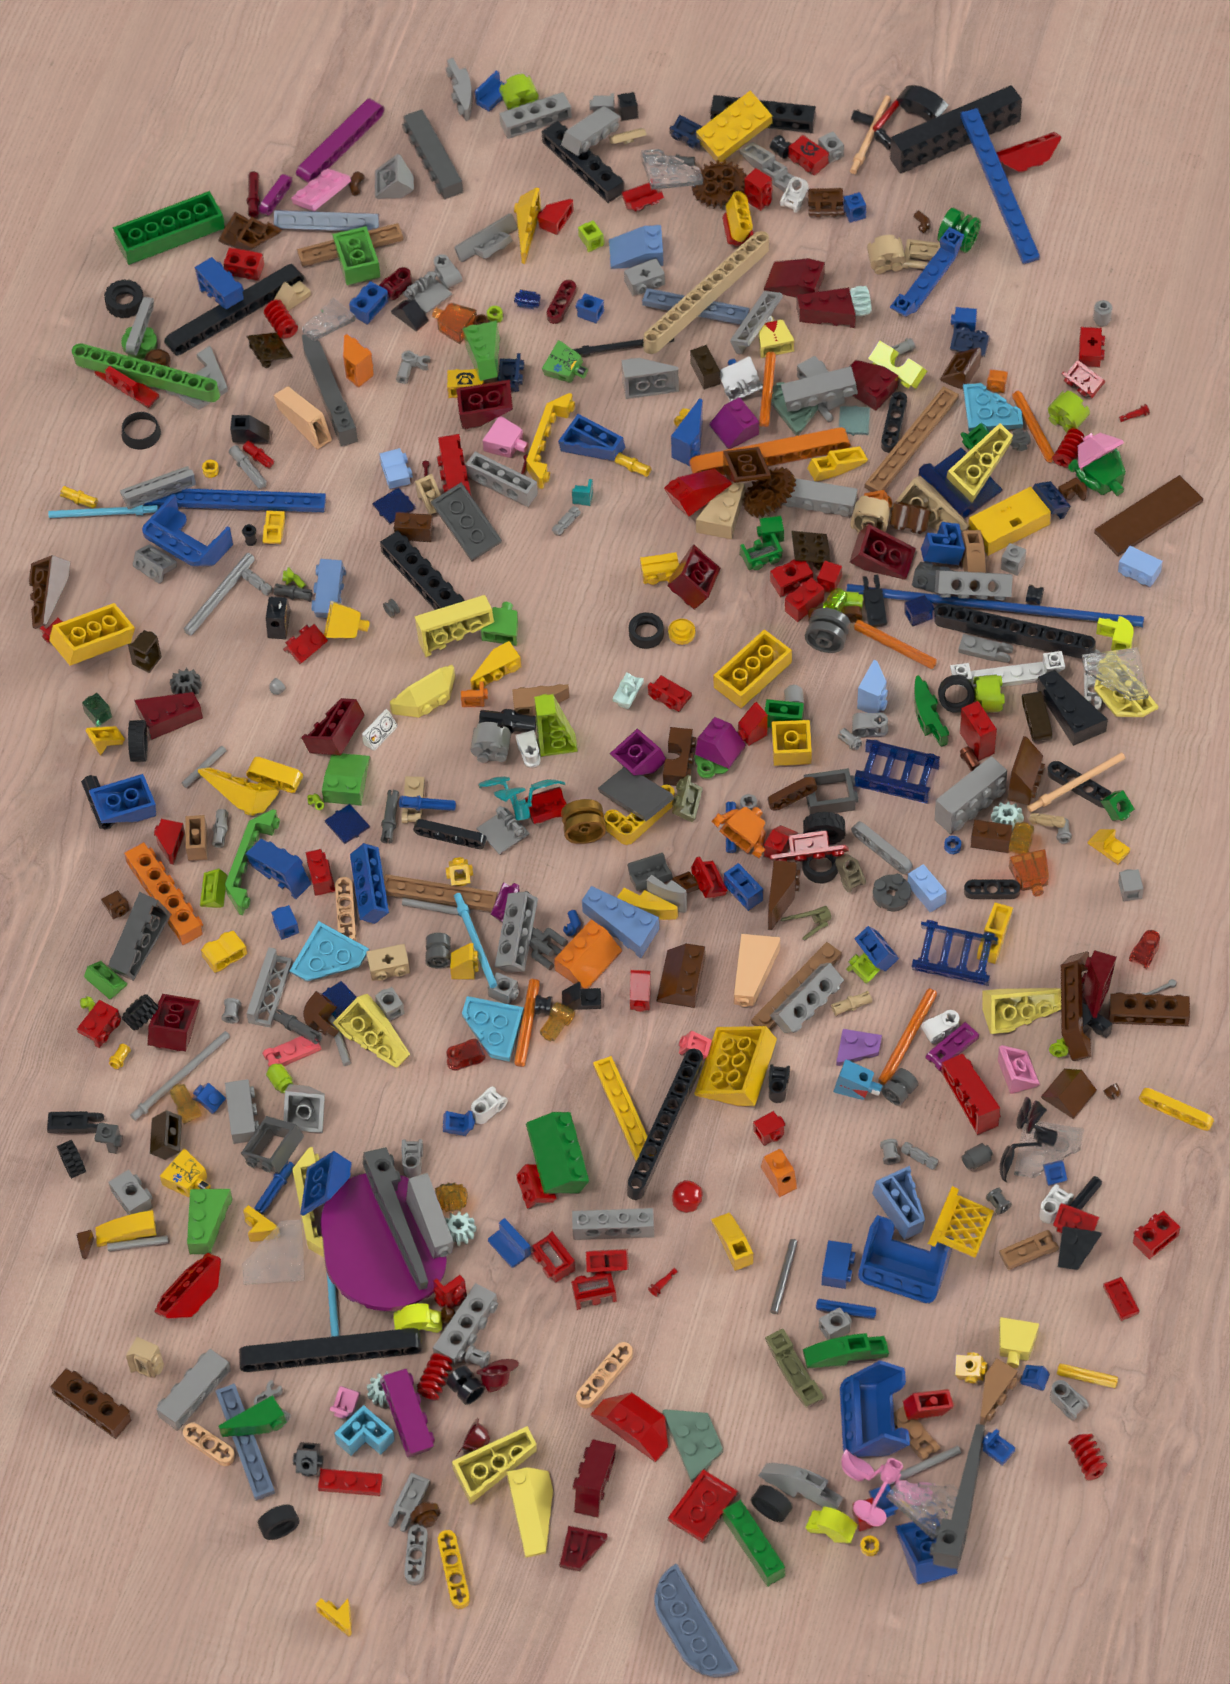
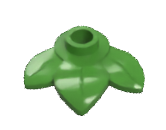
[694,755,730,779]

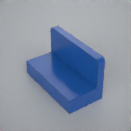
[475,70,505,112]
[488,1218,531,1268]

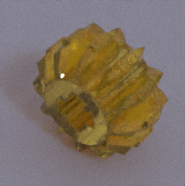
[1009,822,1034,855]
[435,1182,468,1212]

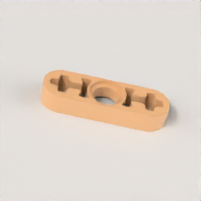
[183,1423,235,1466]

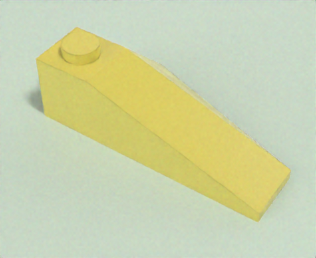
[982,988,1061,1034]
[333,993,410,1068]
[507,1467,553,1558]

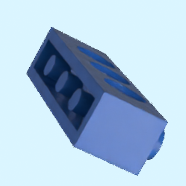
[350,843,389,924]

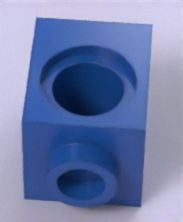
[843,192,866,223]
[576,293,604,324]
[951,307,977,332]
[271,905,299,940]

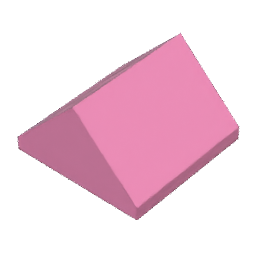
[998,1045,1040,1094]

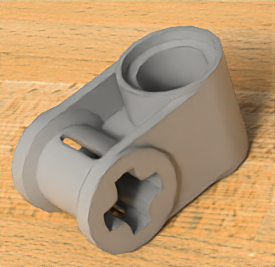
[434,254,462,289]
[852,713,888,738]
[402,1139,423,1178]
[1050,1380,1089,1421]

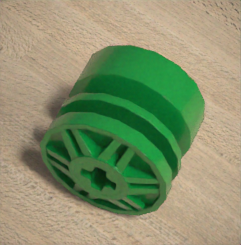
[937,207,981,253]

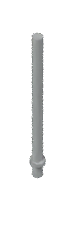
[130,1031,230,1121]

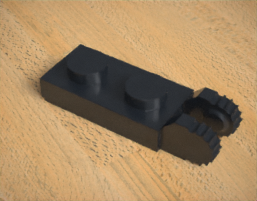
[862,575,887,627]
[47,1111,104,1133]

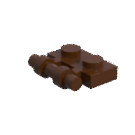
[808,188,844,218]

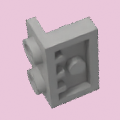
[133,544,177,583]

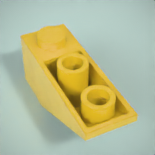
[470,641,521,690]
[711,1212,753,1271]

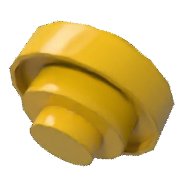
[668,618,696,645]

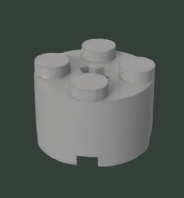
[470,722,511,763]

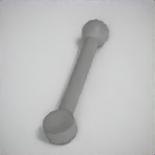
[1143,979,1176,995]

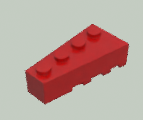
[437,434,471,495]
[941,1053,1001,1135]

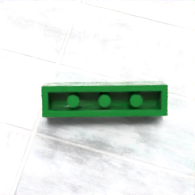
[723,1500,785,1587]

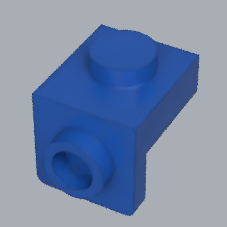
[191,1083,226,1114]
[443,1110,475,1136]
[982,1429,1016,1466]
[868,1484,900,1517]

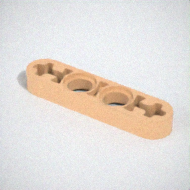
[335,877,356,941]
[576,1342,633,1409]

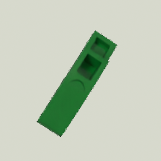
[914,675,949,747]
[803,1333,889,1368]

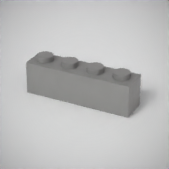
[561,106,620,156]
[781,366,858,411]
[782,478,858,517]
[157,1349,231,1431]

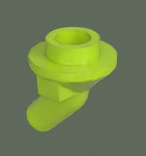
[282,567,306,588]
[1049,1037,1069,1058]

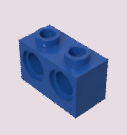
[349,281,389,325]
[724,863,763,911]
[854,926,899,972]

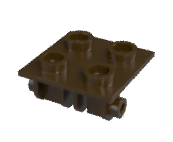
[247,332,293,368]
[791,531,831,570]

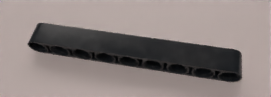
[164,264,304,356]
[934,603,1096,660]
[626,1049,703,1200]
[239,1328,422,1372]

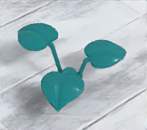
[478,776,565,820]

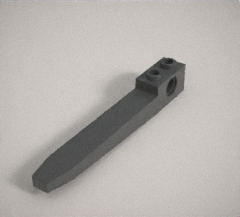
[302,332,358,446]
[362,1147,428,1290]
[930,1424,985,1569]

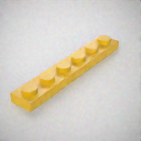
[593,1056,654,1162]

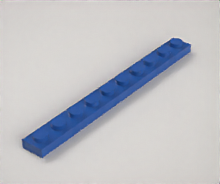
[960,108,1040,264]
[144,489,326,512]

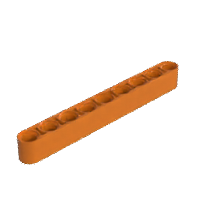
[689,427,851,475]

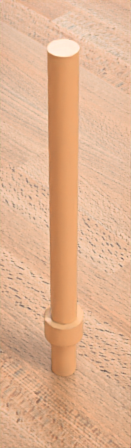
[850,95,891,174]
[1027,752,1125,813]

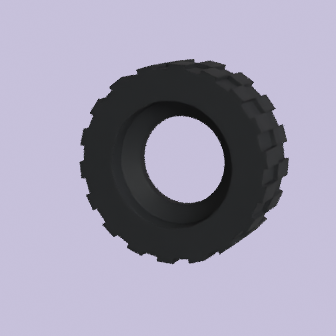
[104,279,144,319]
[128,720,148,762]
[803,812,846,845]

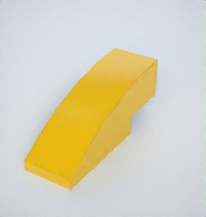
[807,446,868,482]
[617,888,678,920]
[977,902,1013,964]
[95,1210,156,1247]

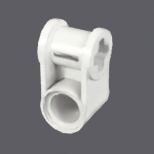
[780,177,809,213]
[515,730,541,768]
[921,1010,960,1044]
[471,1086,508,1124]
[1039,1184,1074,1224]

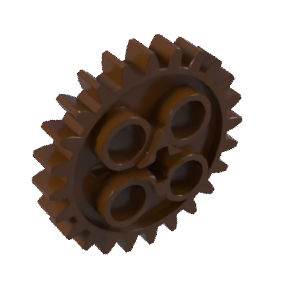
[691,160,747,209]
[742,467,796,518]

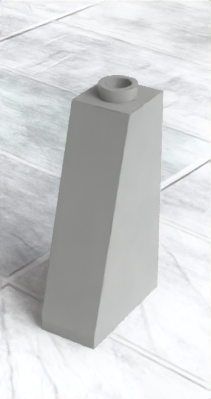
[406,1173,454,1259]

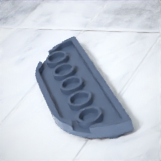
[654,1563,738,1677]

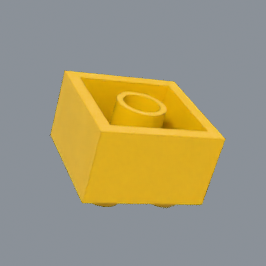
[772,720,812,766]

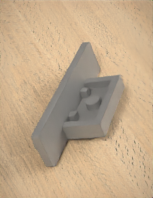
[454,213,517,262]

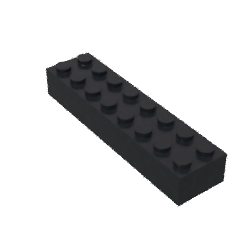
[890,85,1022,174]

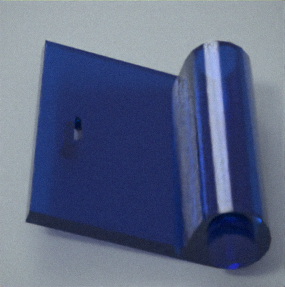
[918,447,1003,519]

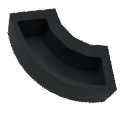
[896,85,949,121]

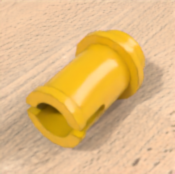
[109,1043,131,1069]

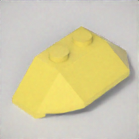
[1094,654,1159,717]
[390,665,455,718]

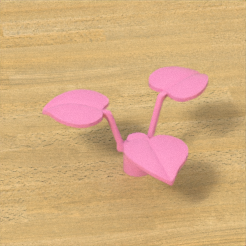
[841,1449,932,1526]

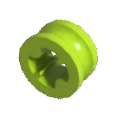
[487,306,503,323]

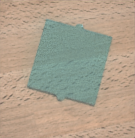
[839,405,870,436]

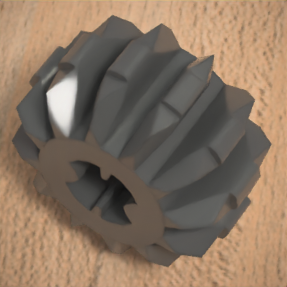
[170,667,202,694]

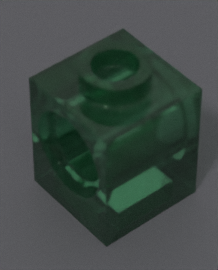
[82,693,112,727]

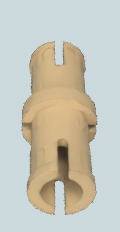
[831,991,872,1016]

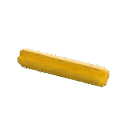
[1057,1363,1118,1388]

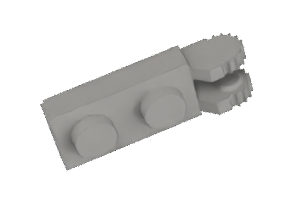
[958,634,1014,663]
[388,1473,431,1532]

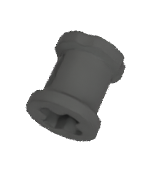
[986,1188,1012,1215]

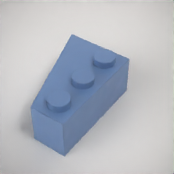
[312,559,346,618]
[872,1166,925,1240]

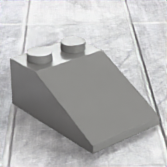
[622,358,679,399]

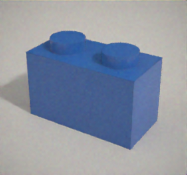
[821,1240,856,1289]

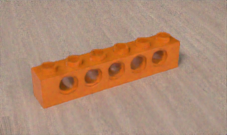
[124,842,203,945]

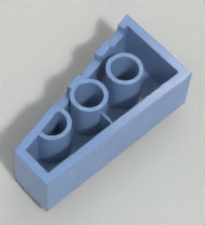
[582,886,660,959]

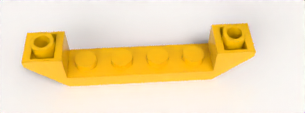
[526,393,575,489]

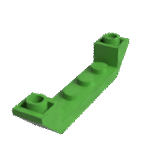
[225,809,280,915]

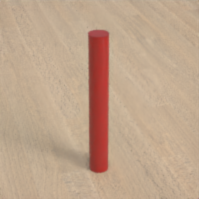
[872,97,900,132]

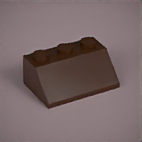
[1007,736,1045,805]
[656,943,706,1008]

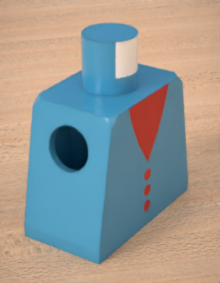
[833,1059,882,1100]

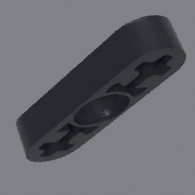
[964,879,1020,899]

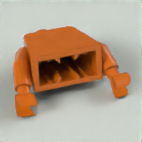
[711,807,766,858]

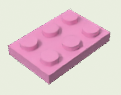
[291,168,351,211]

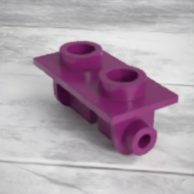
[491,882,520,923]

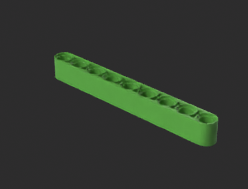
[71,343,220,402]

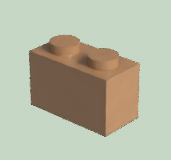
[185,815,207,861]

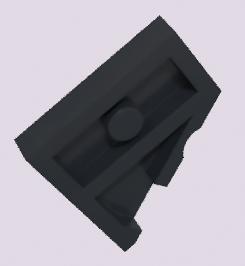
[1057,1226,1103,1270]

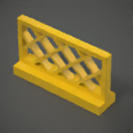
[928,1186,994,1258]

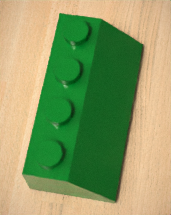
[526,1112,589,1193]

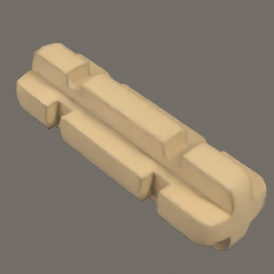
[1029,813,1066,828]

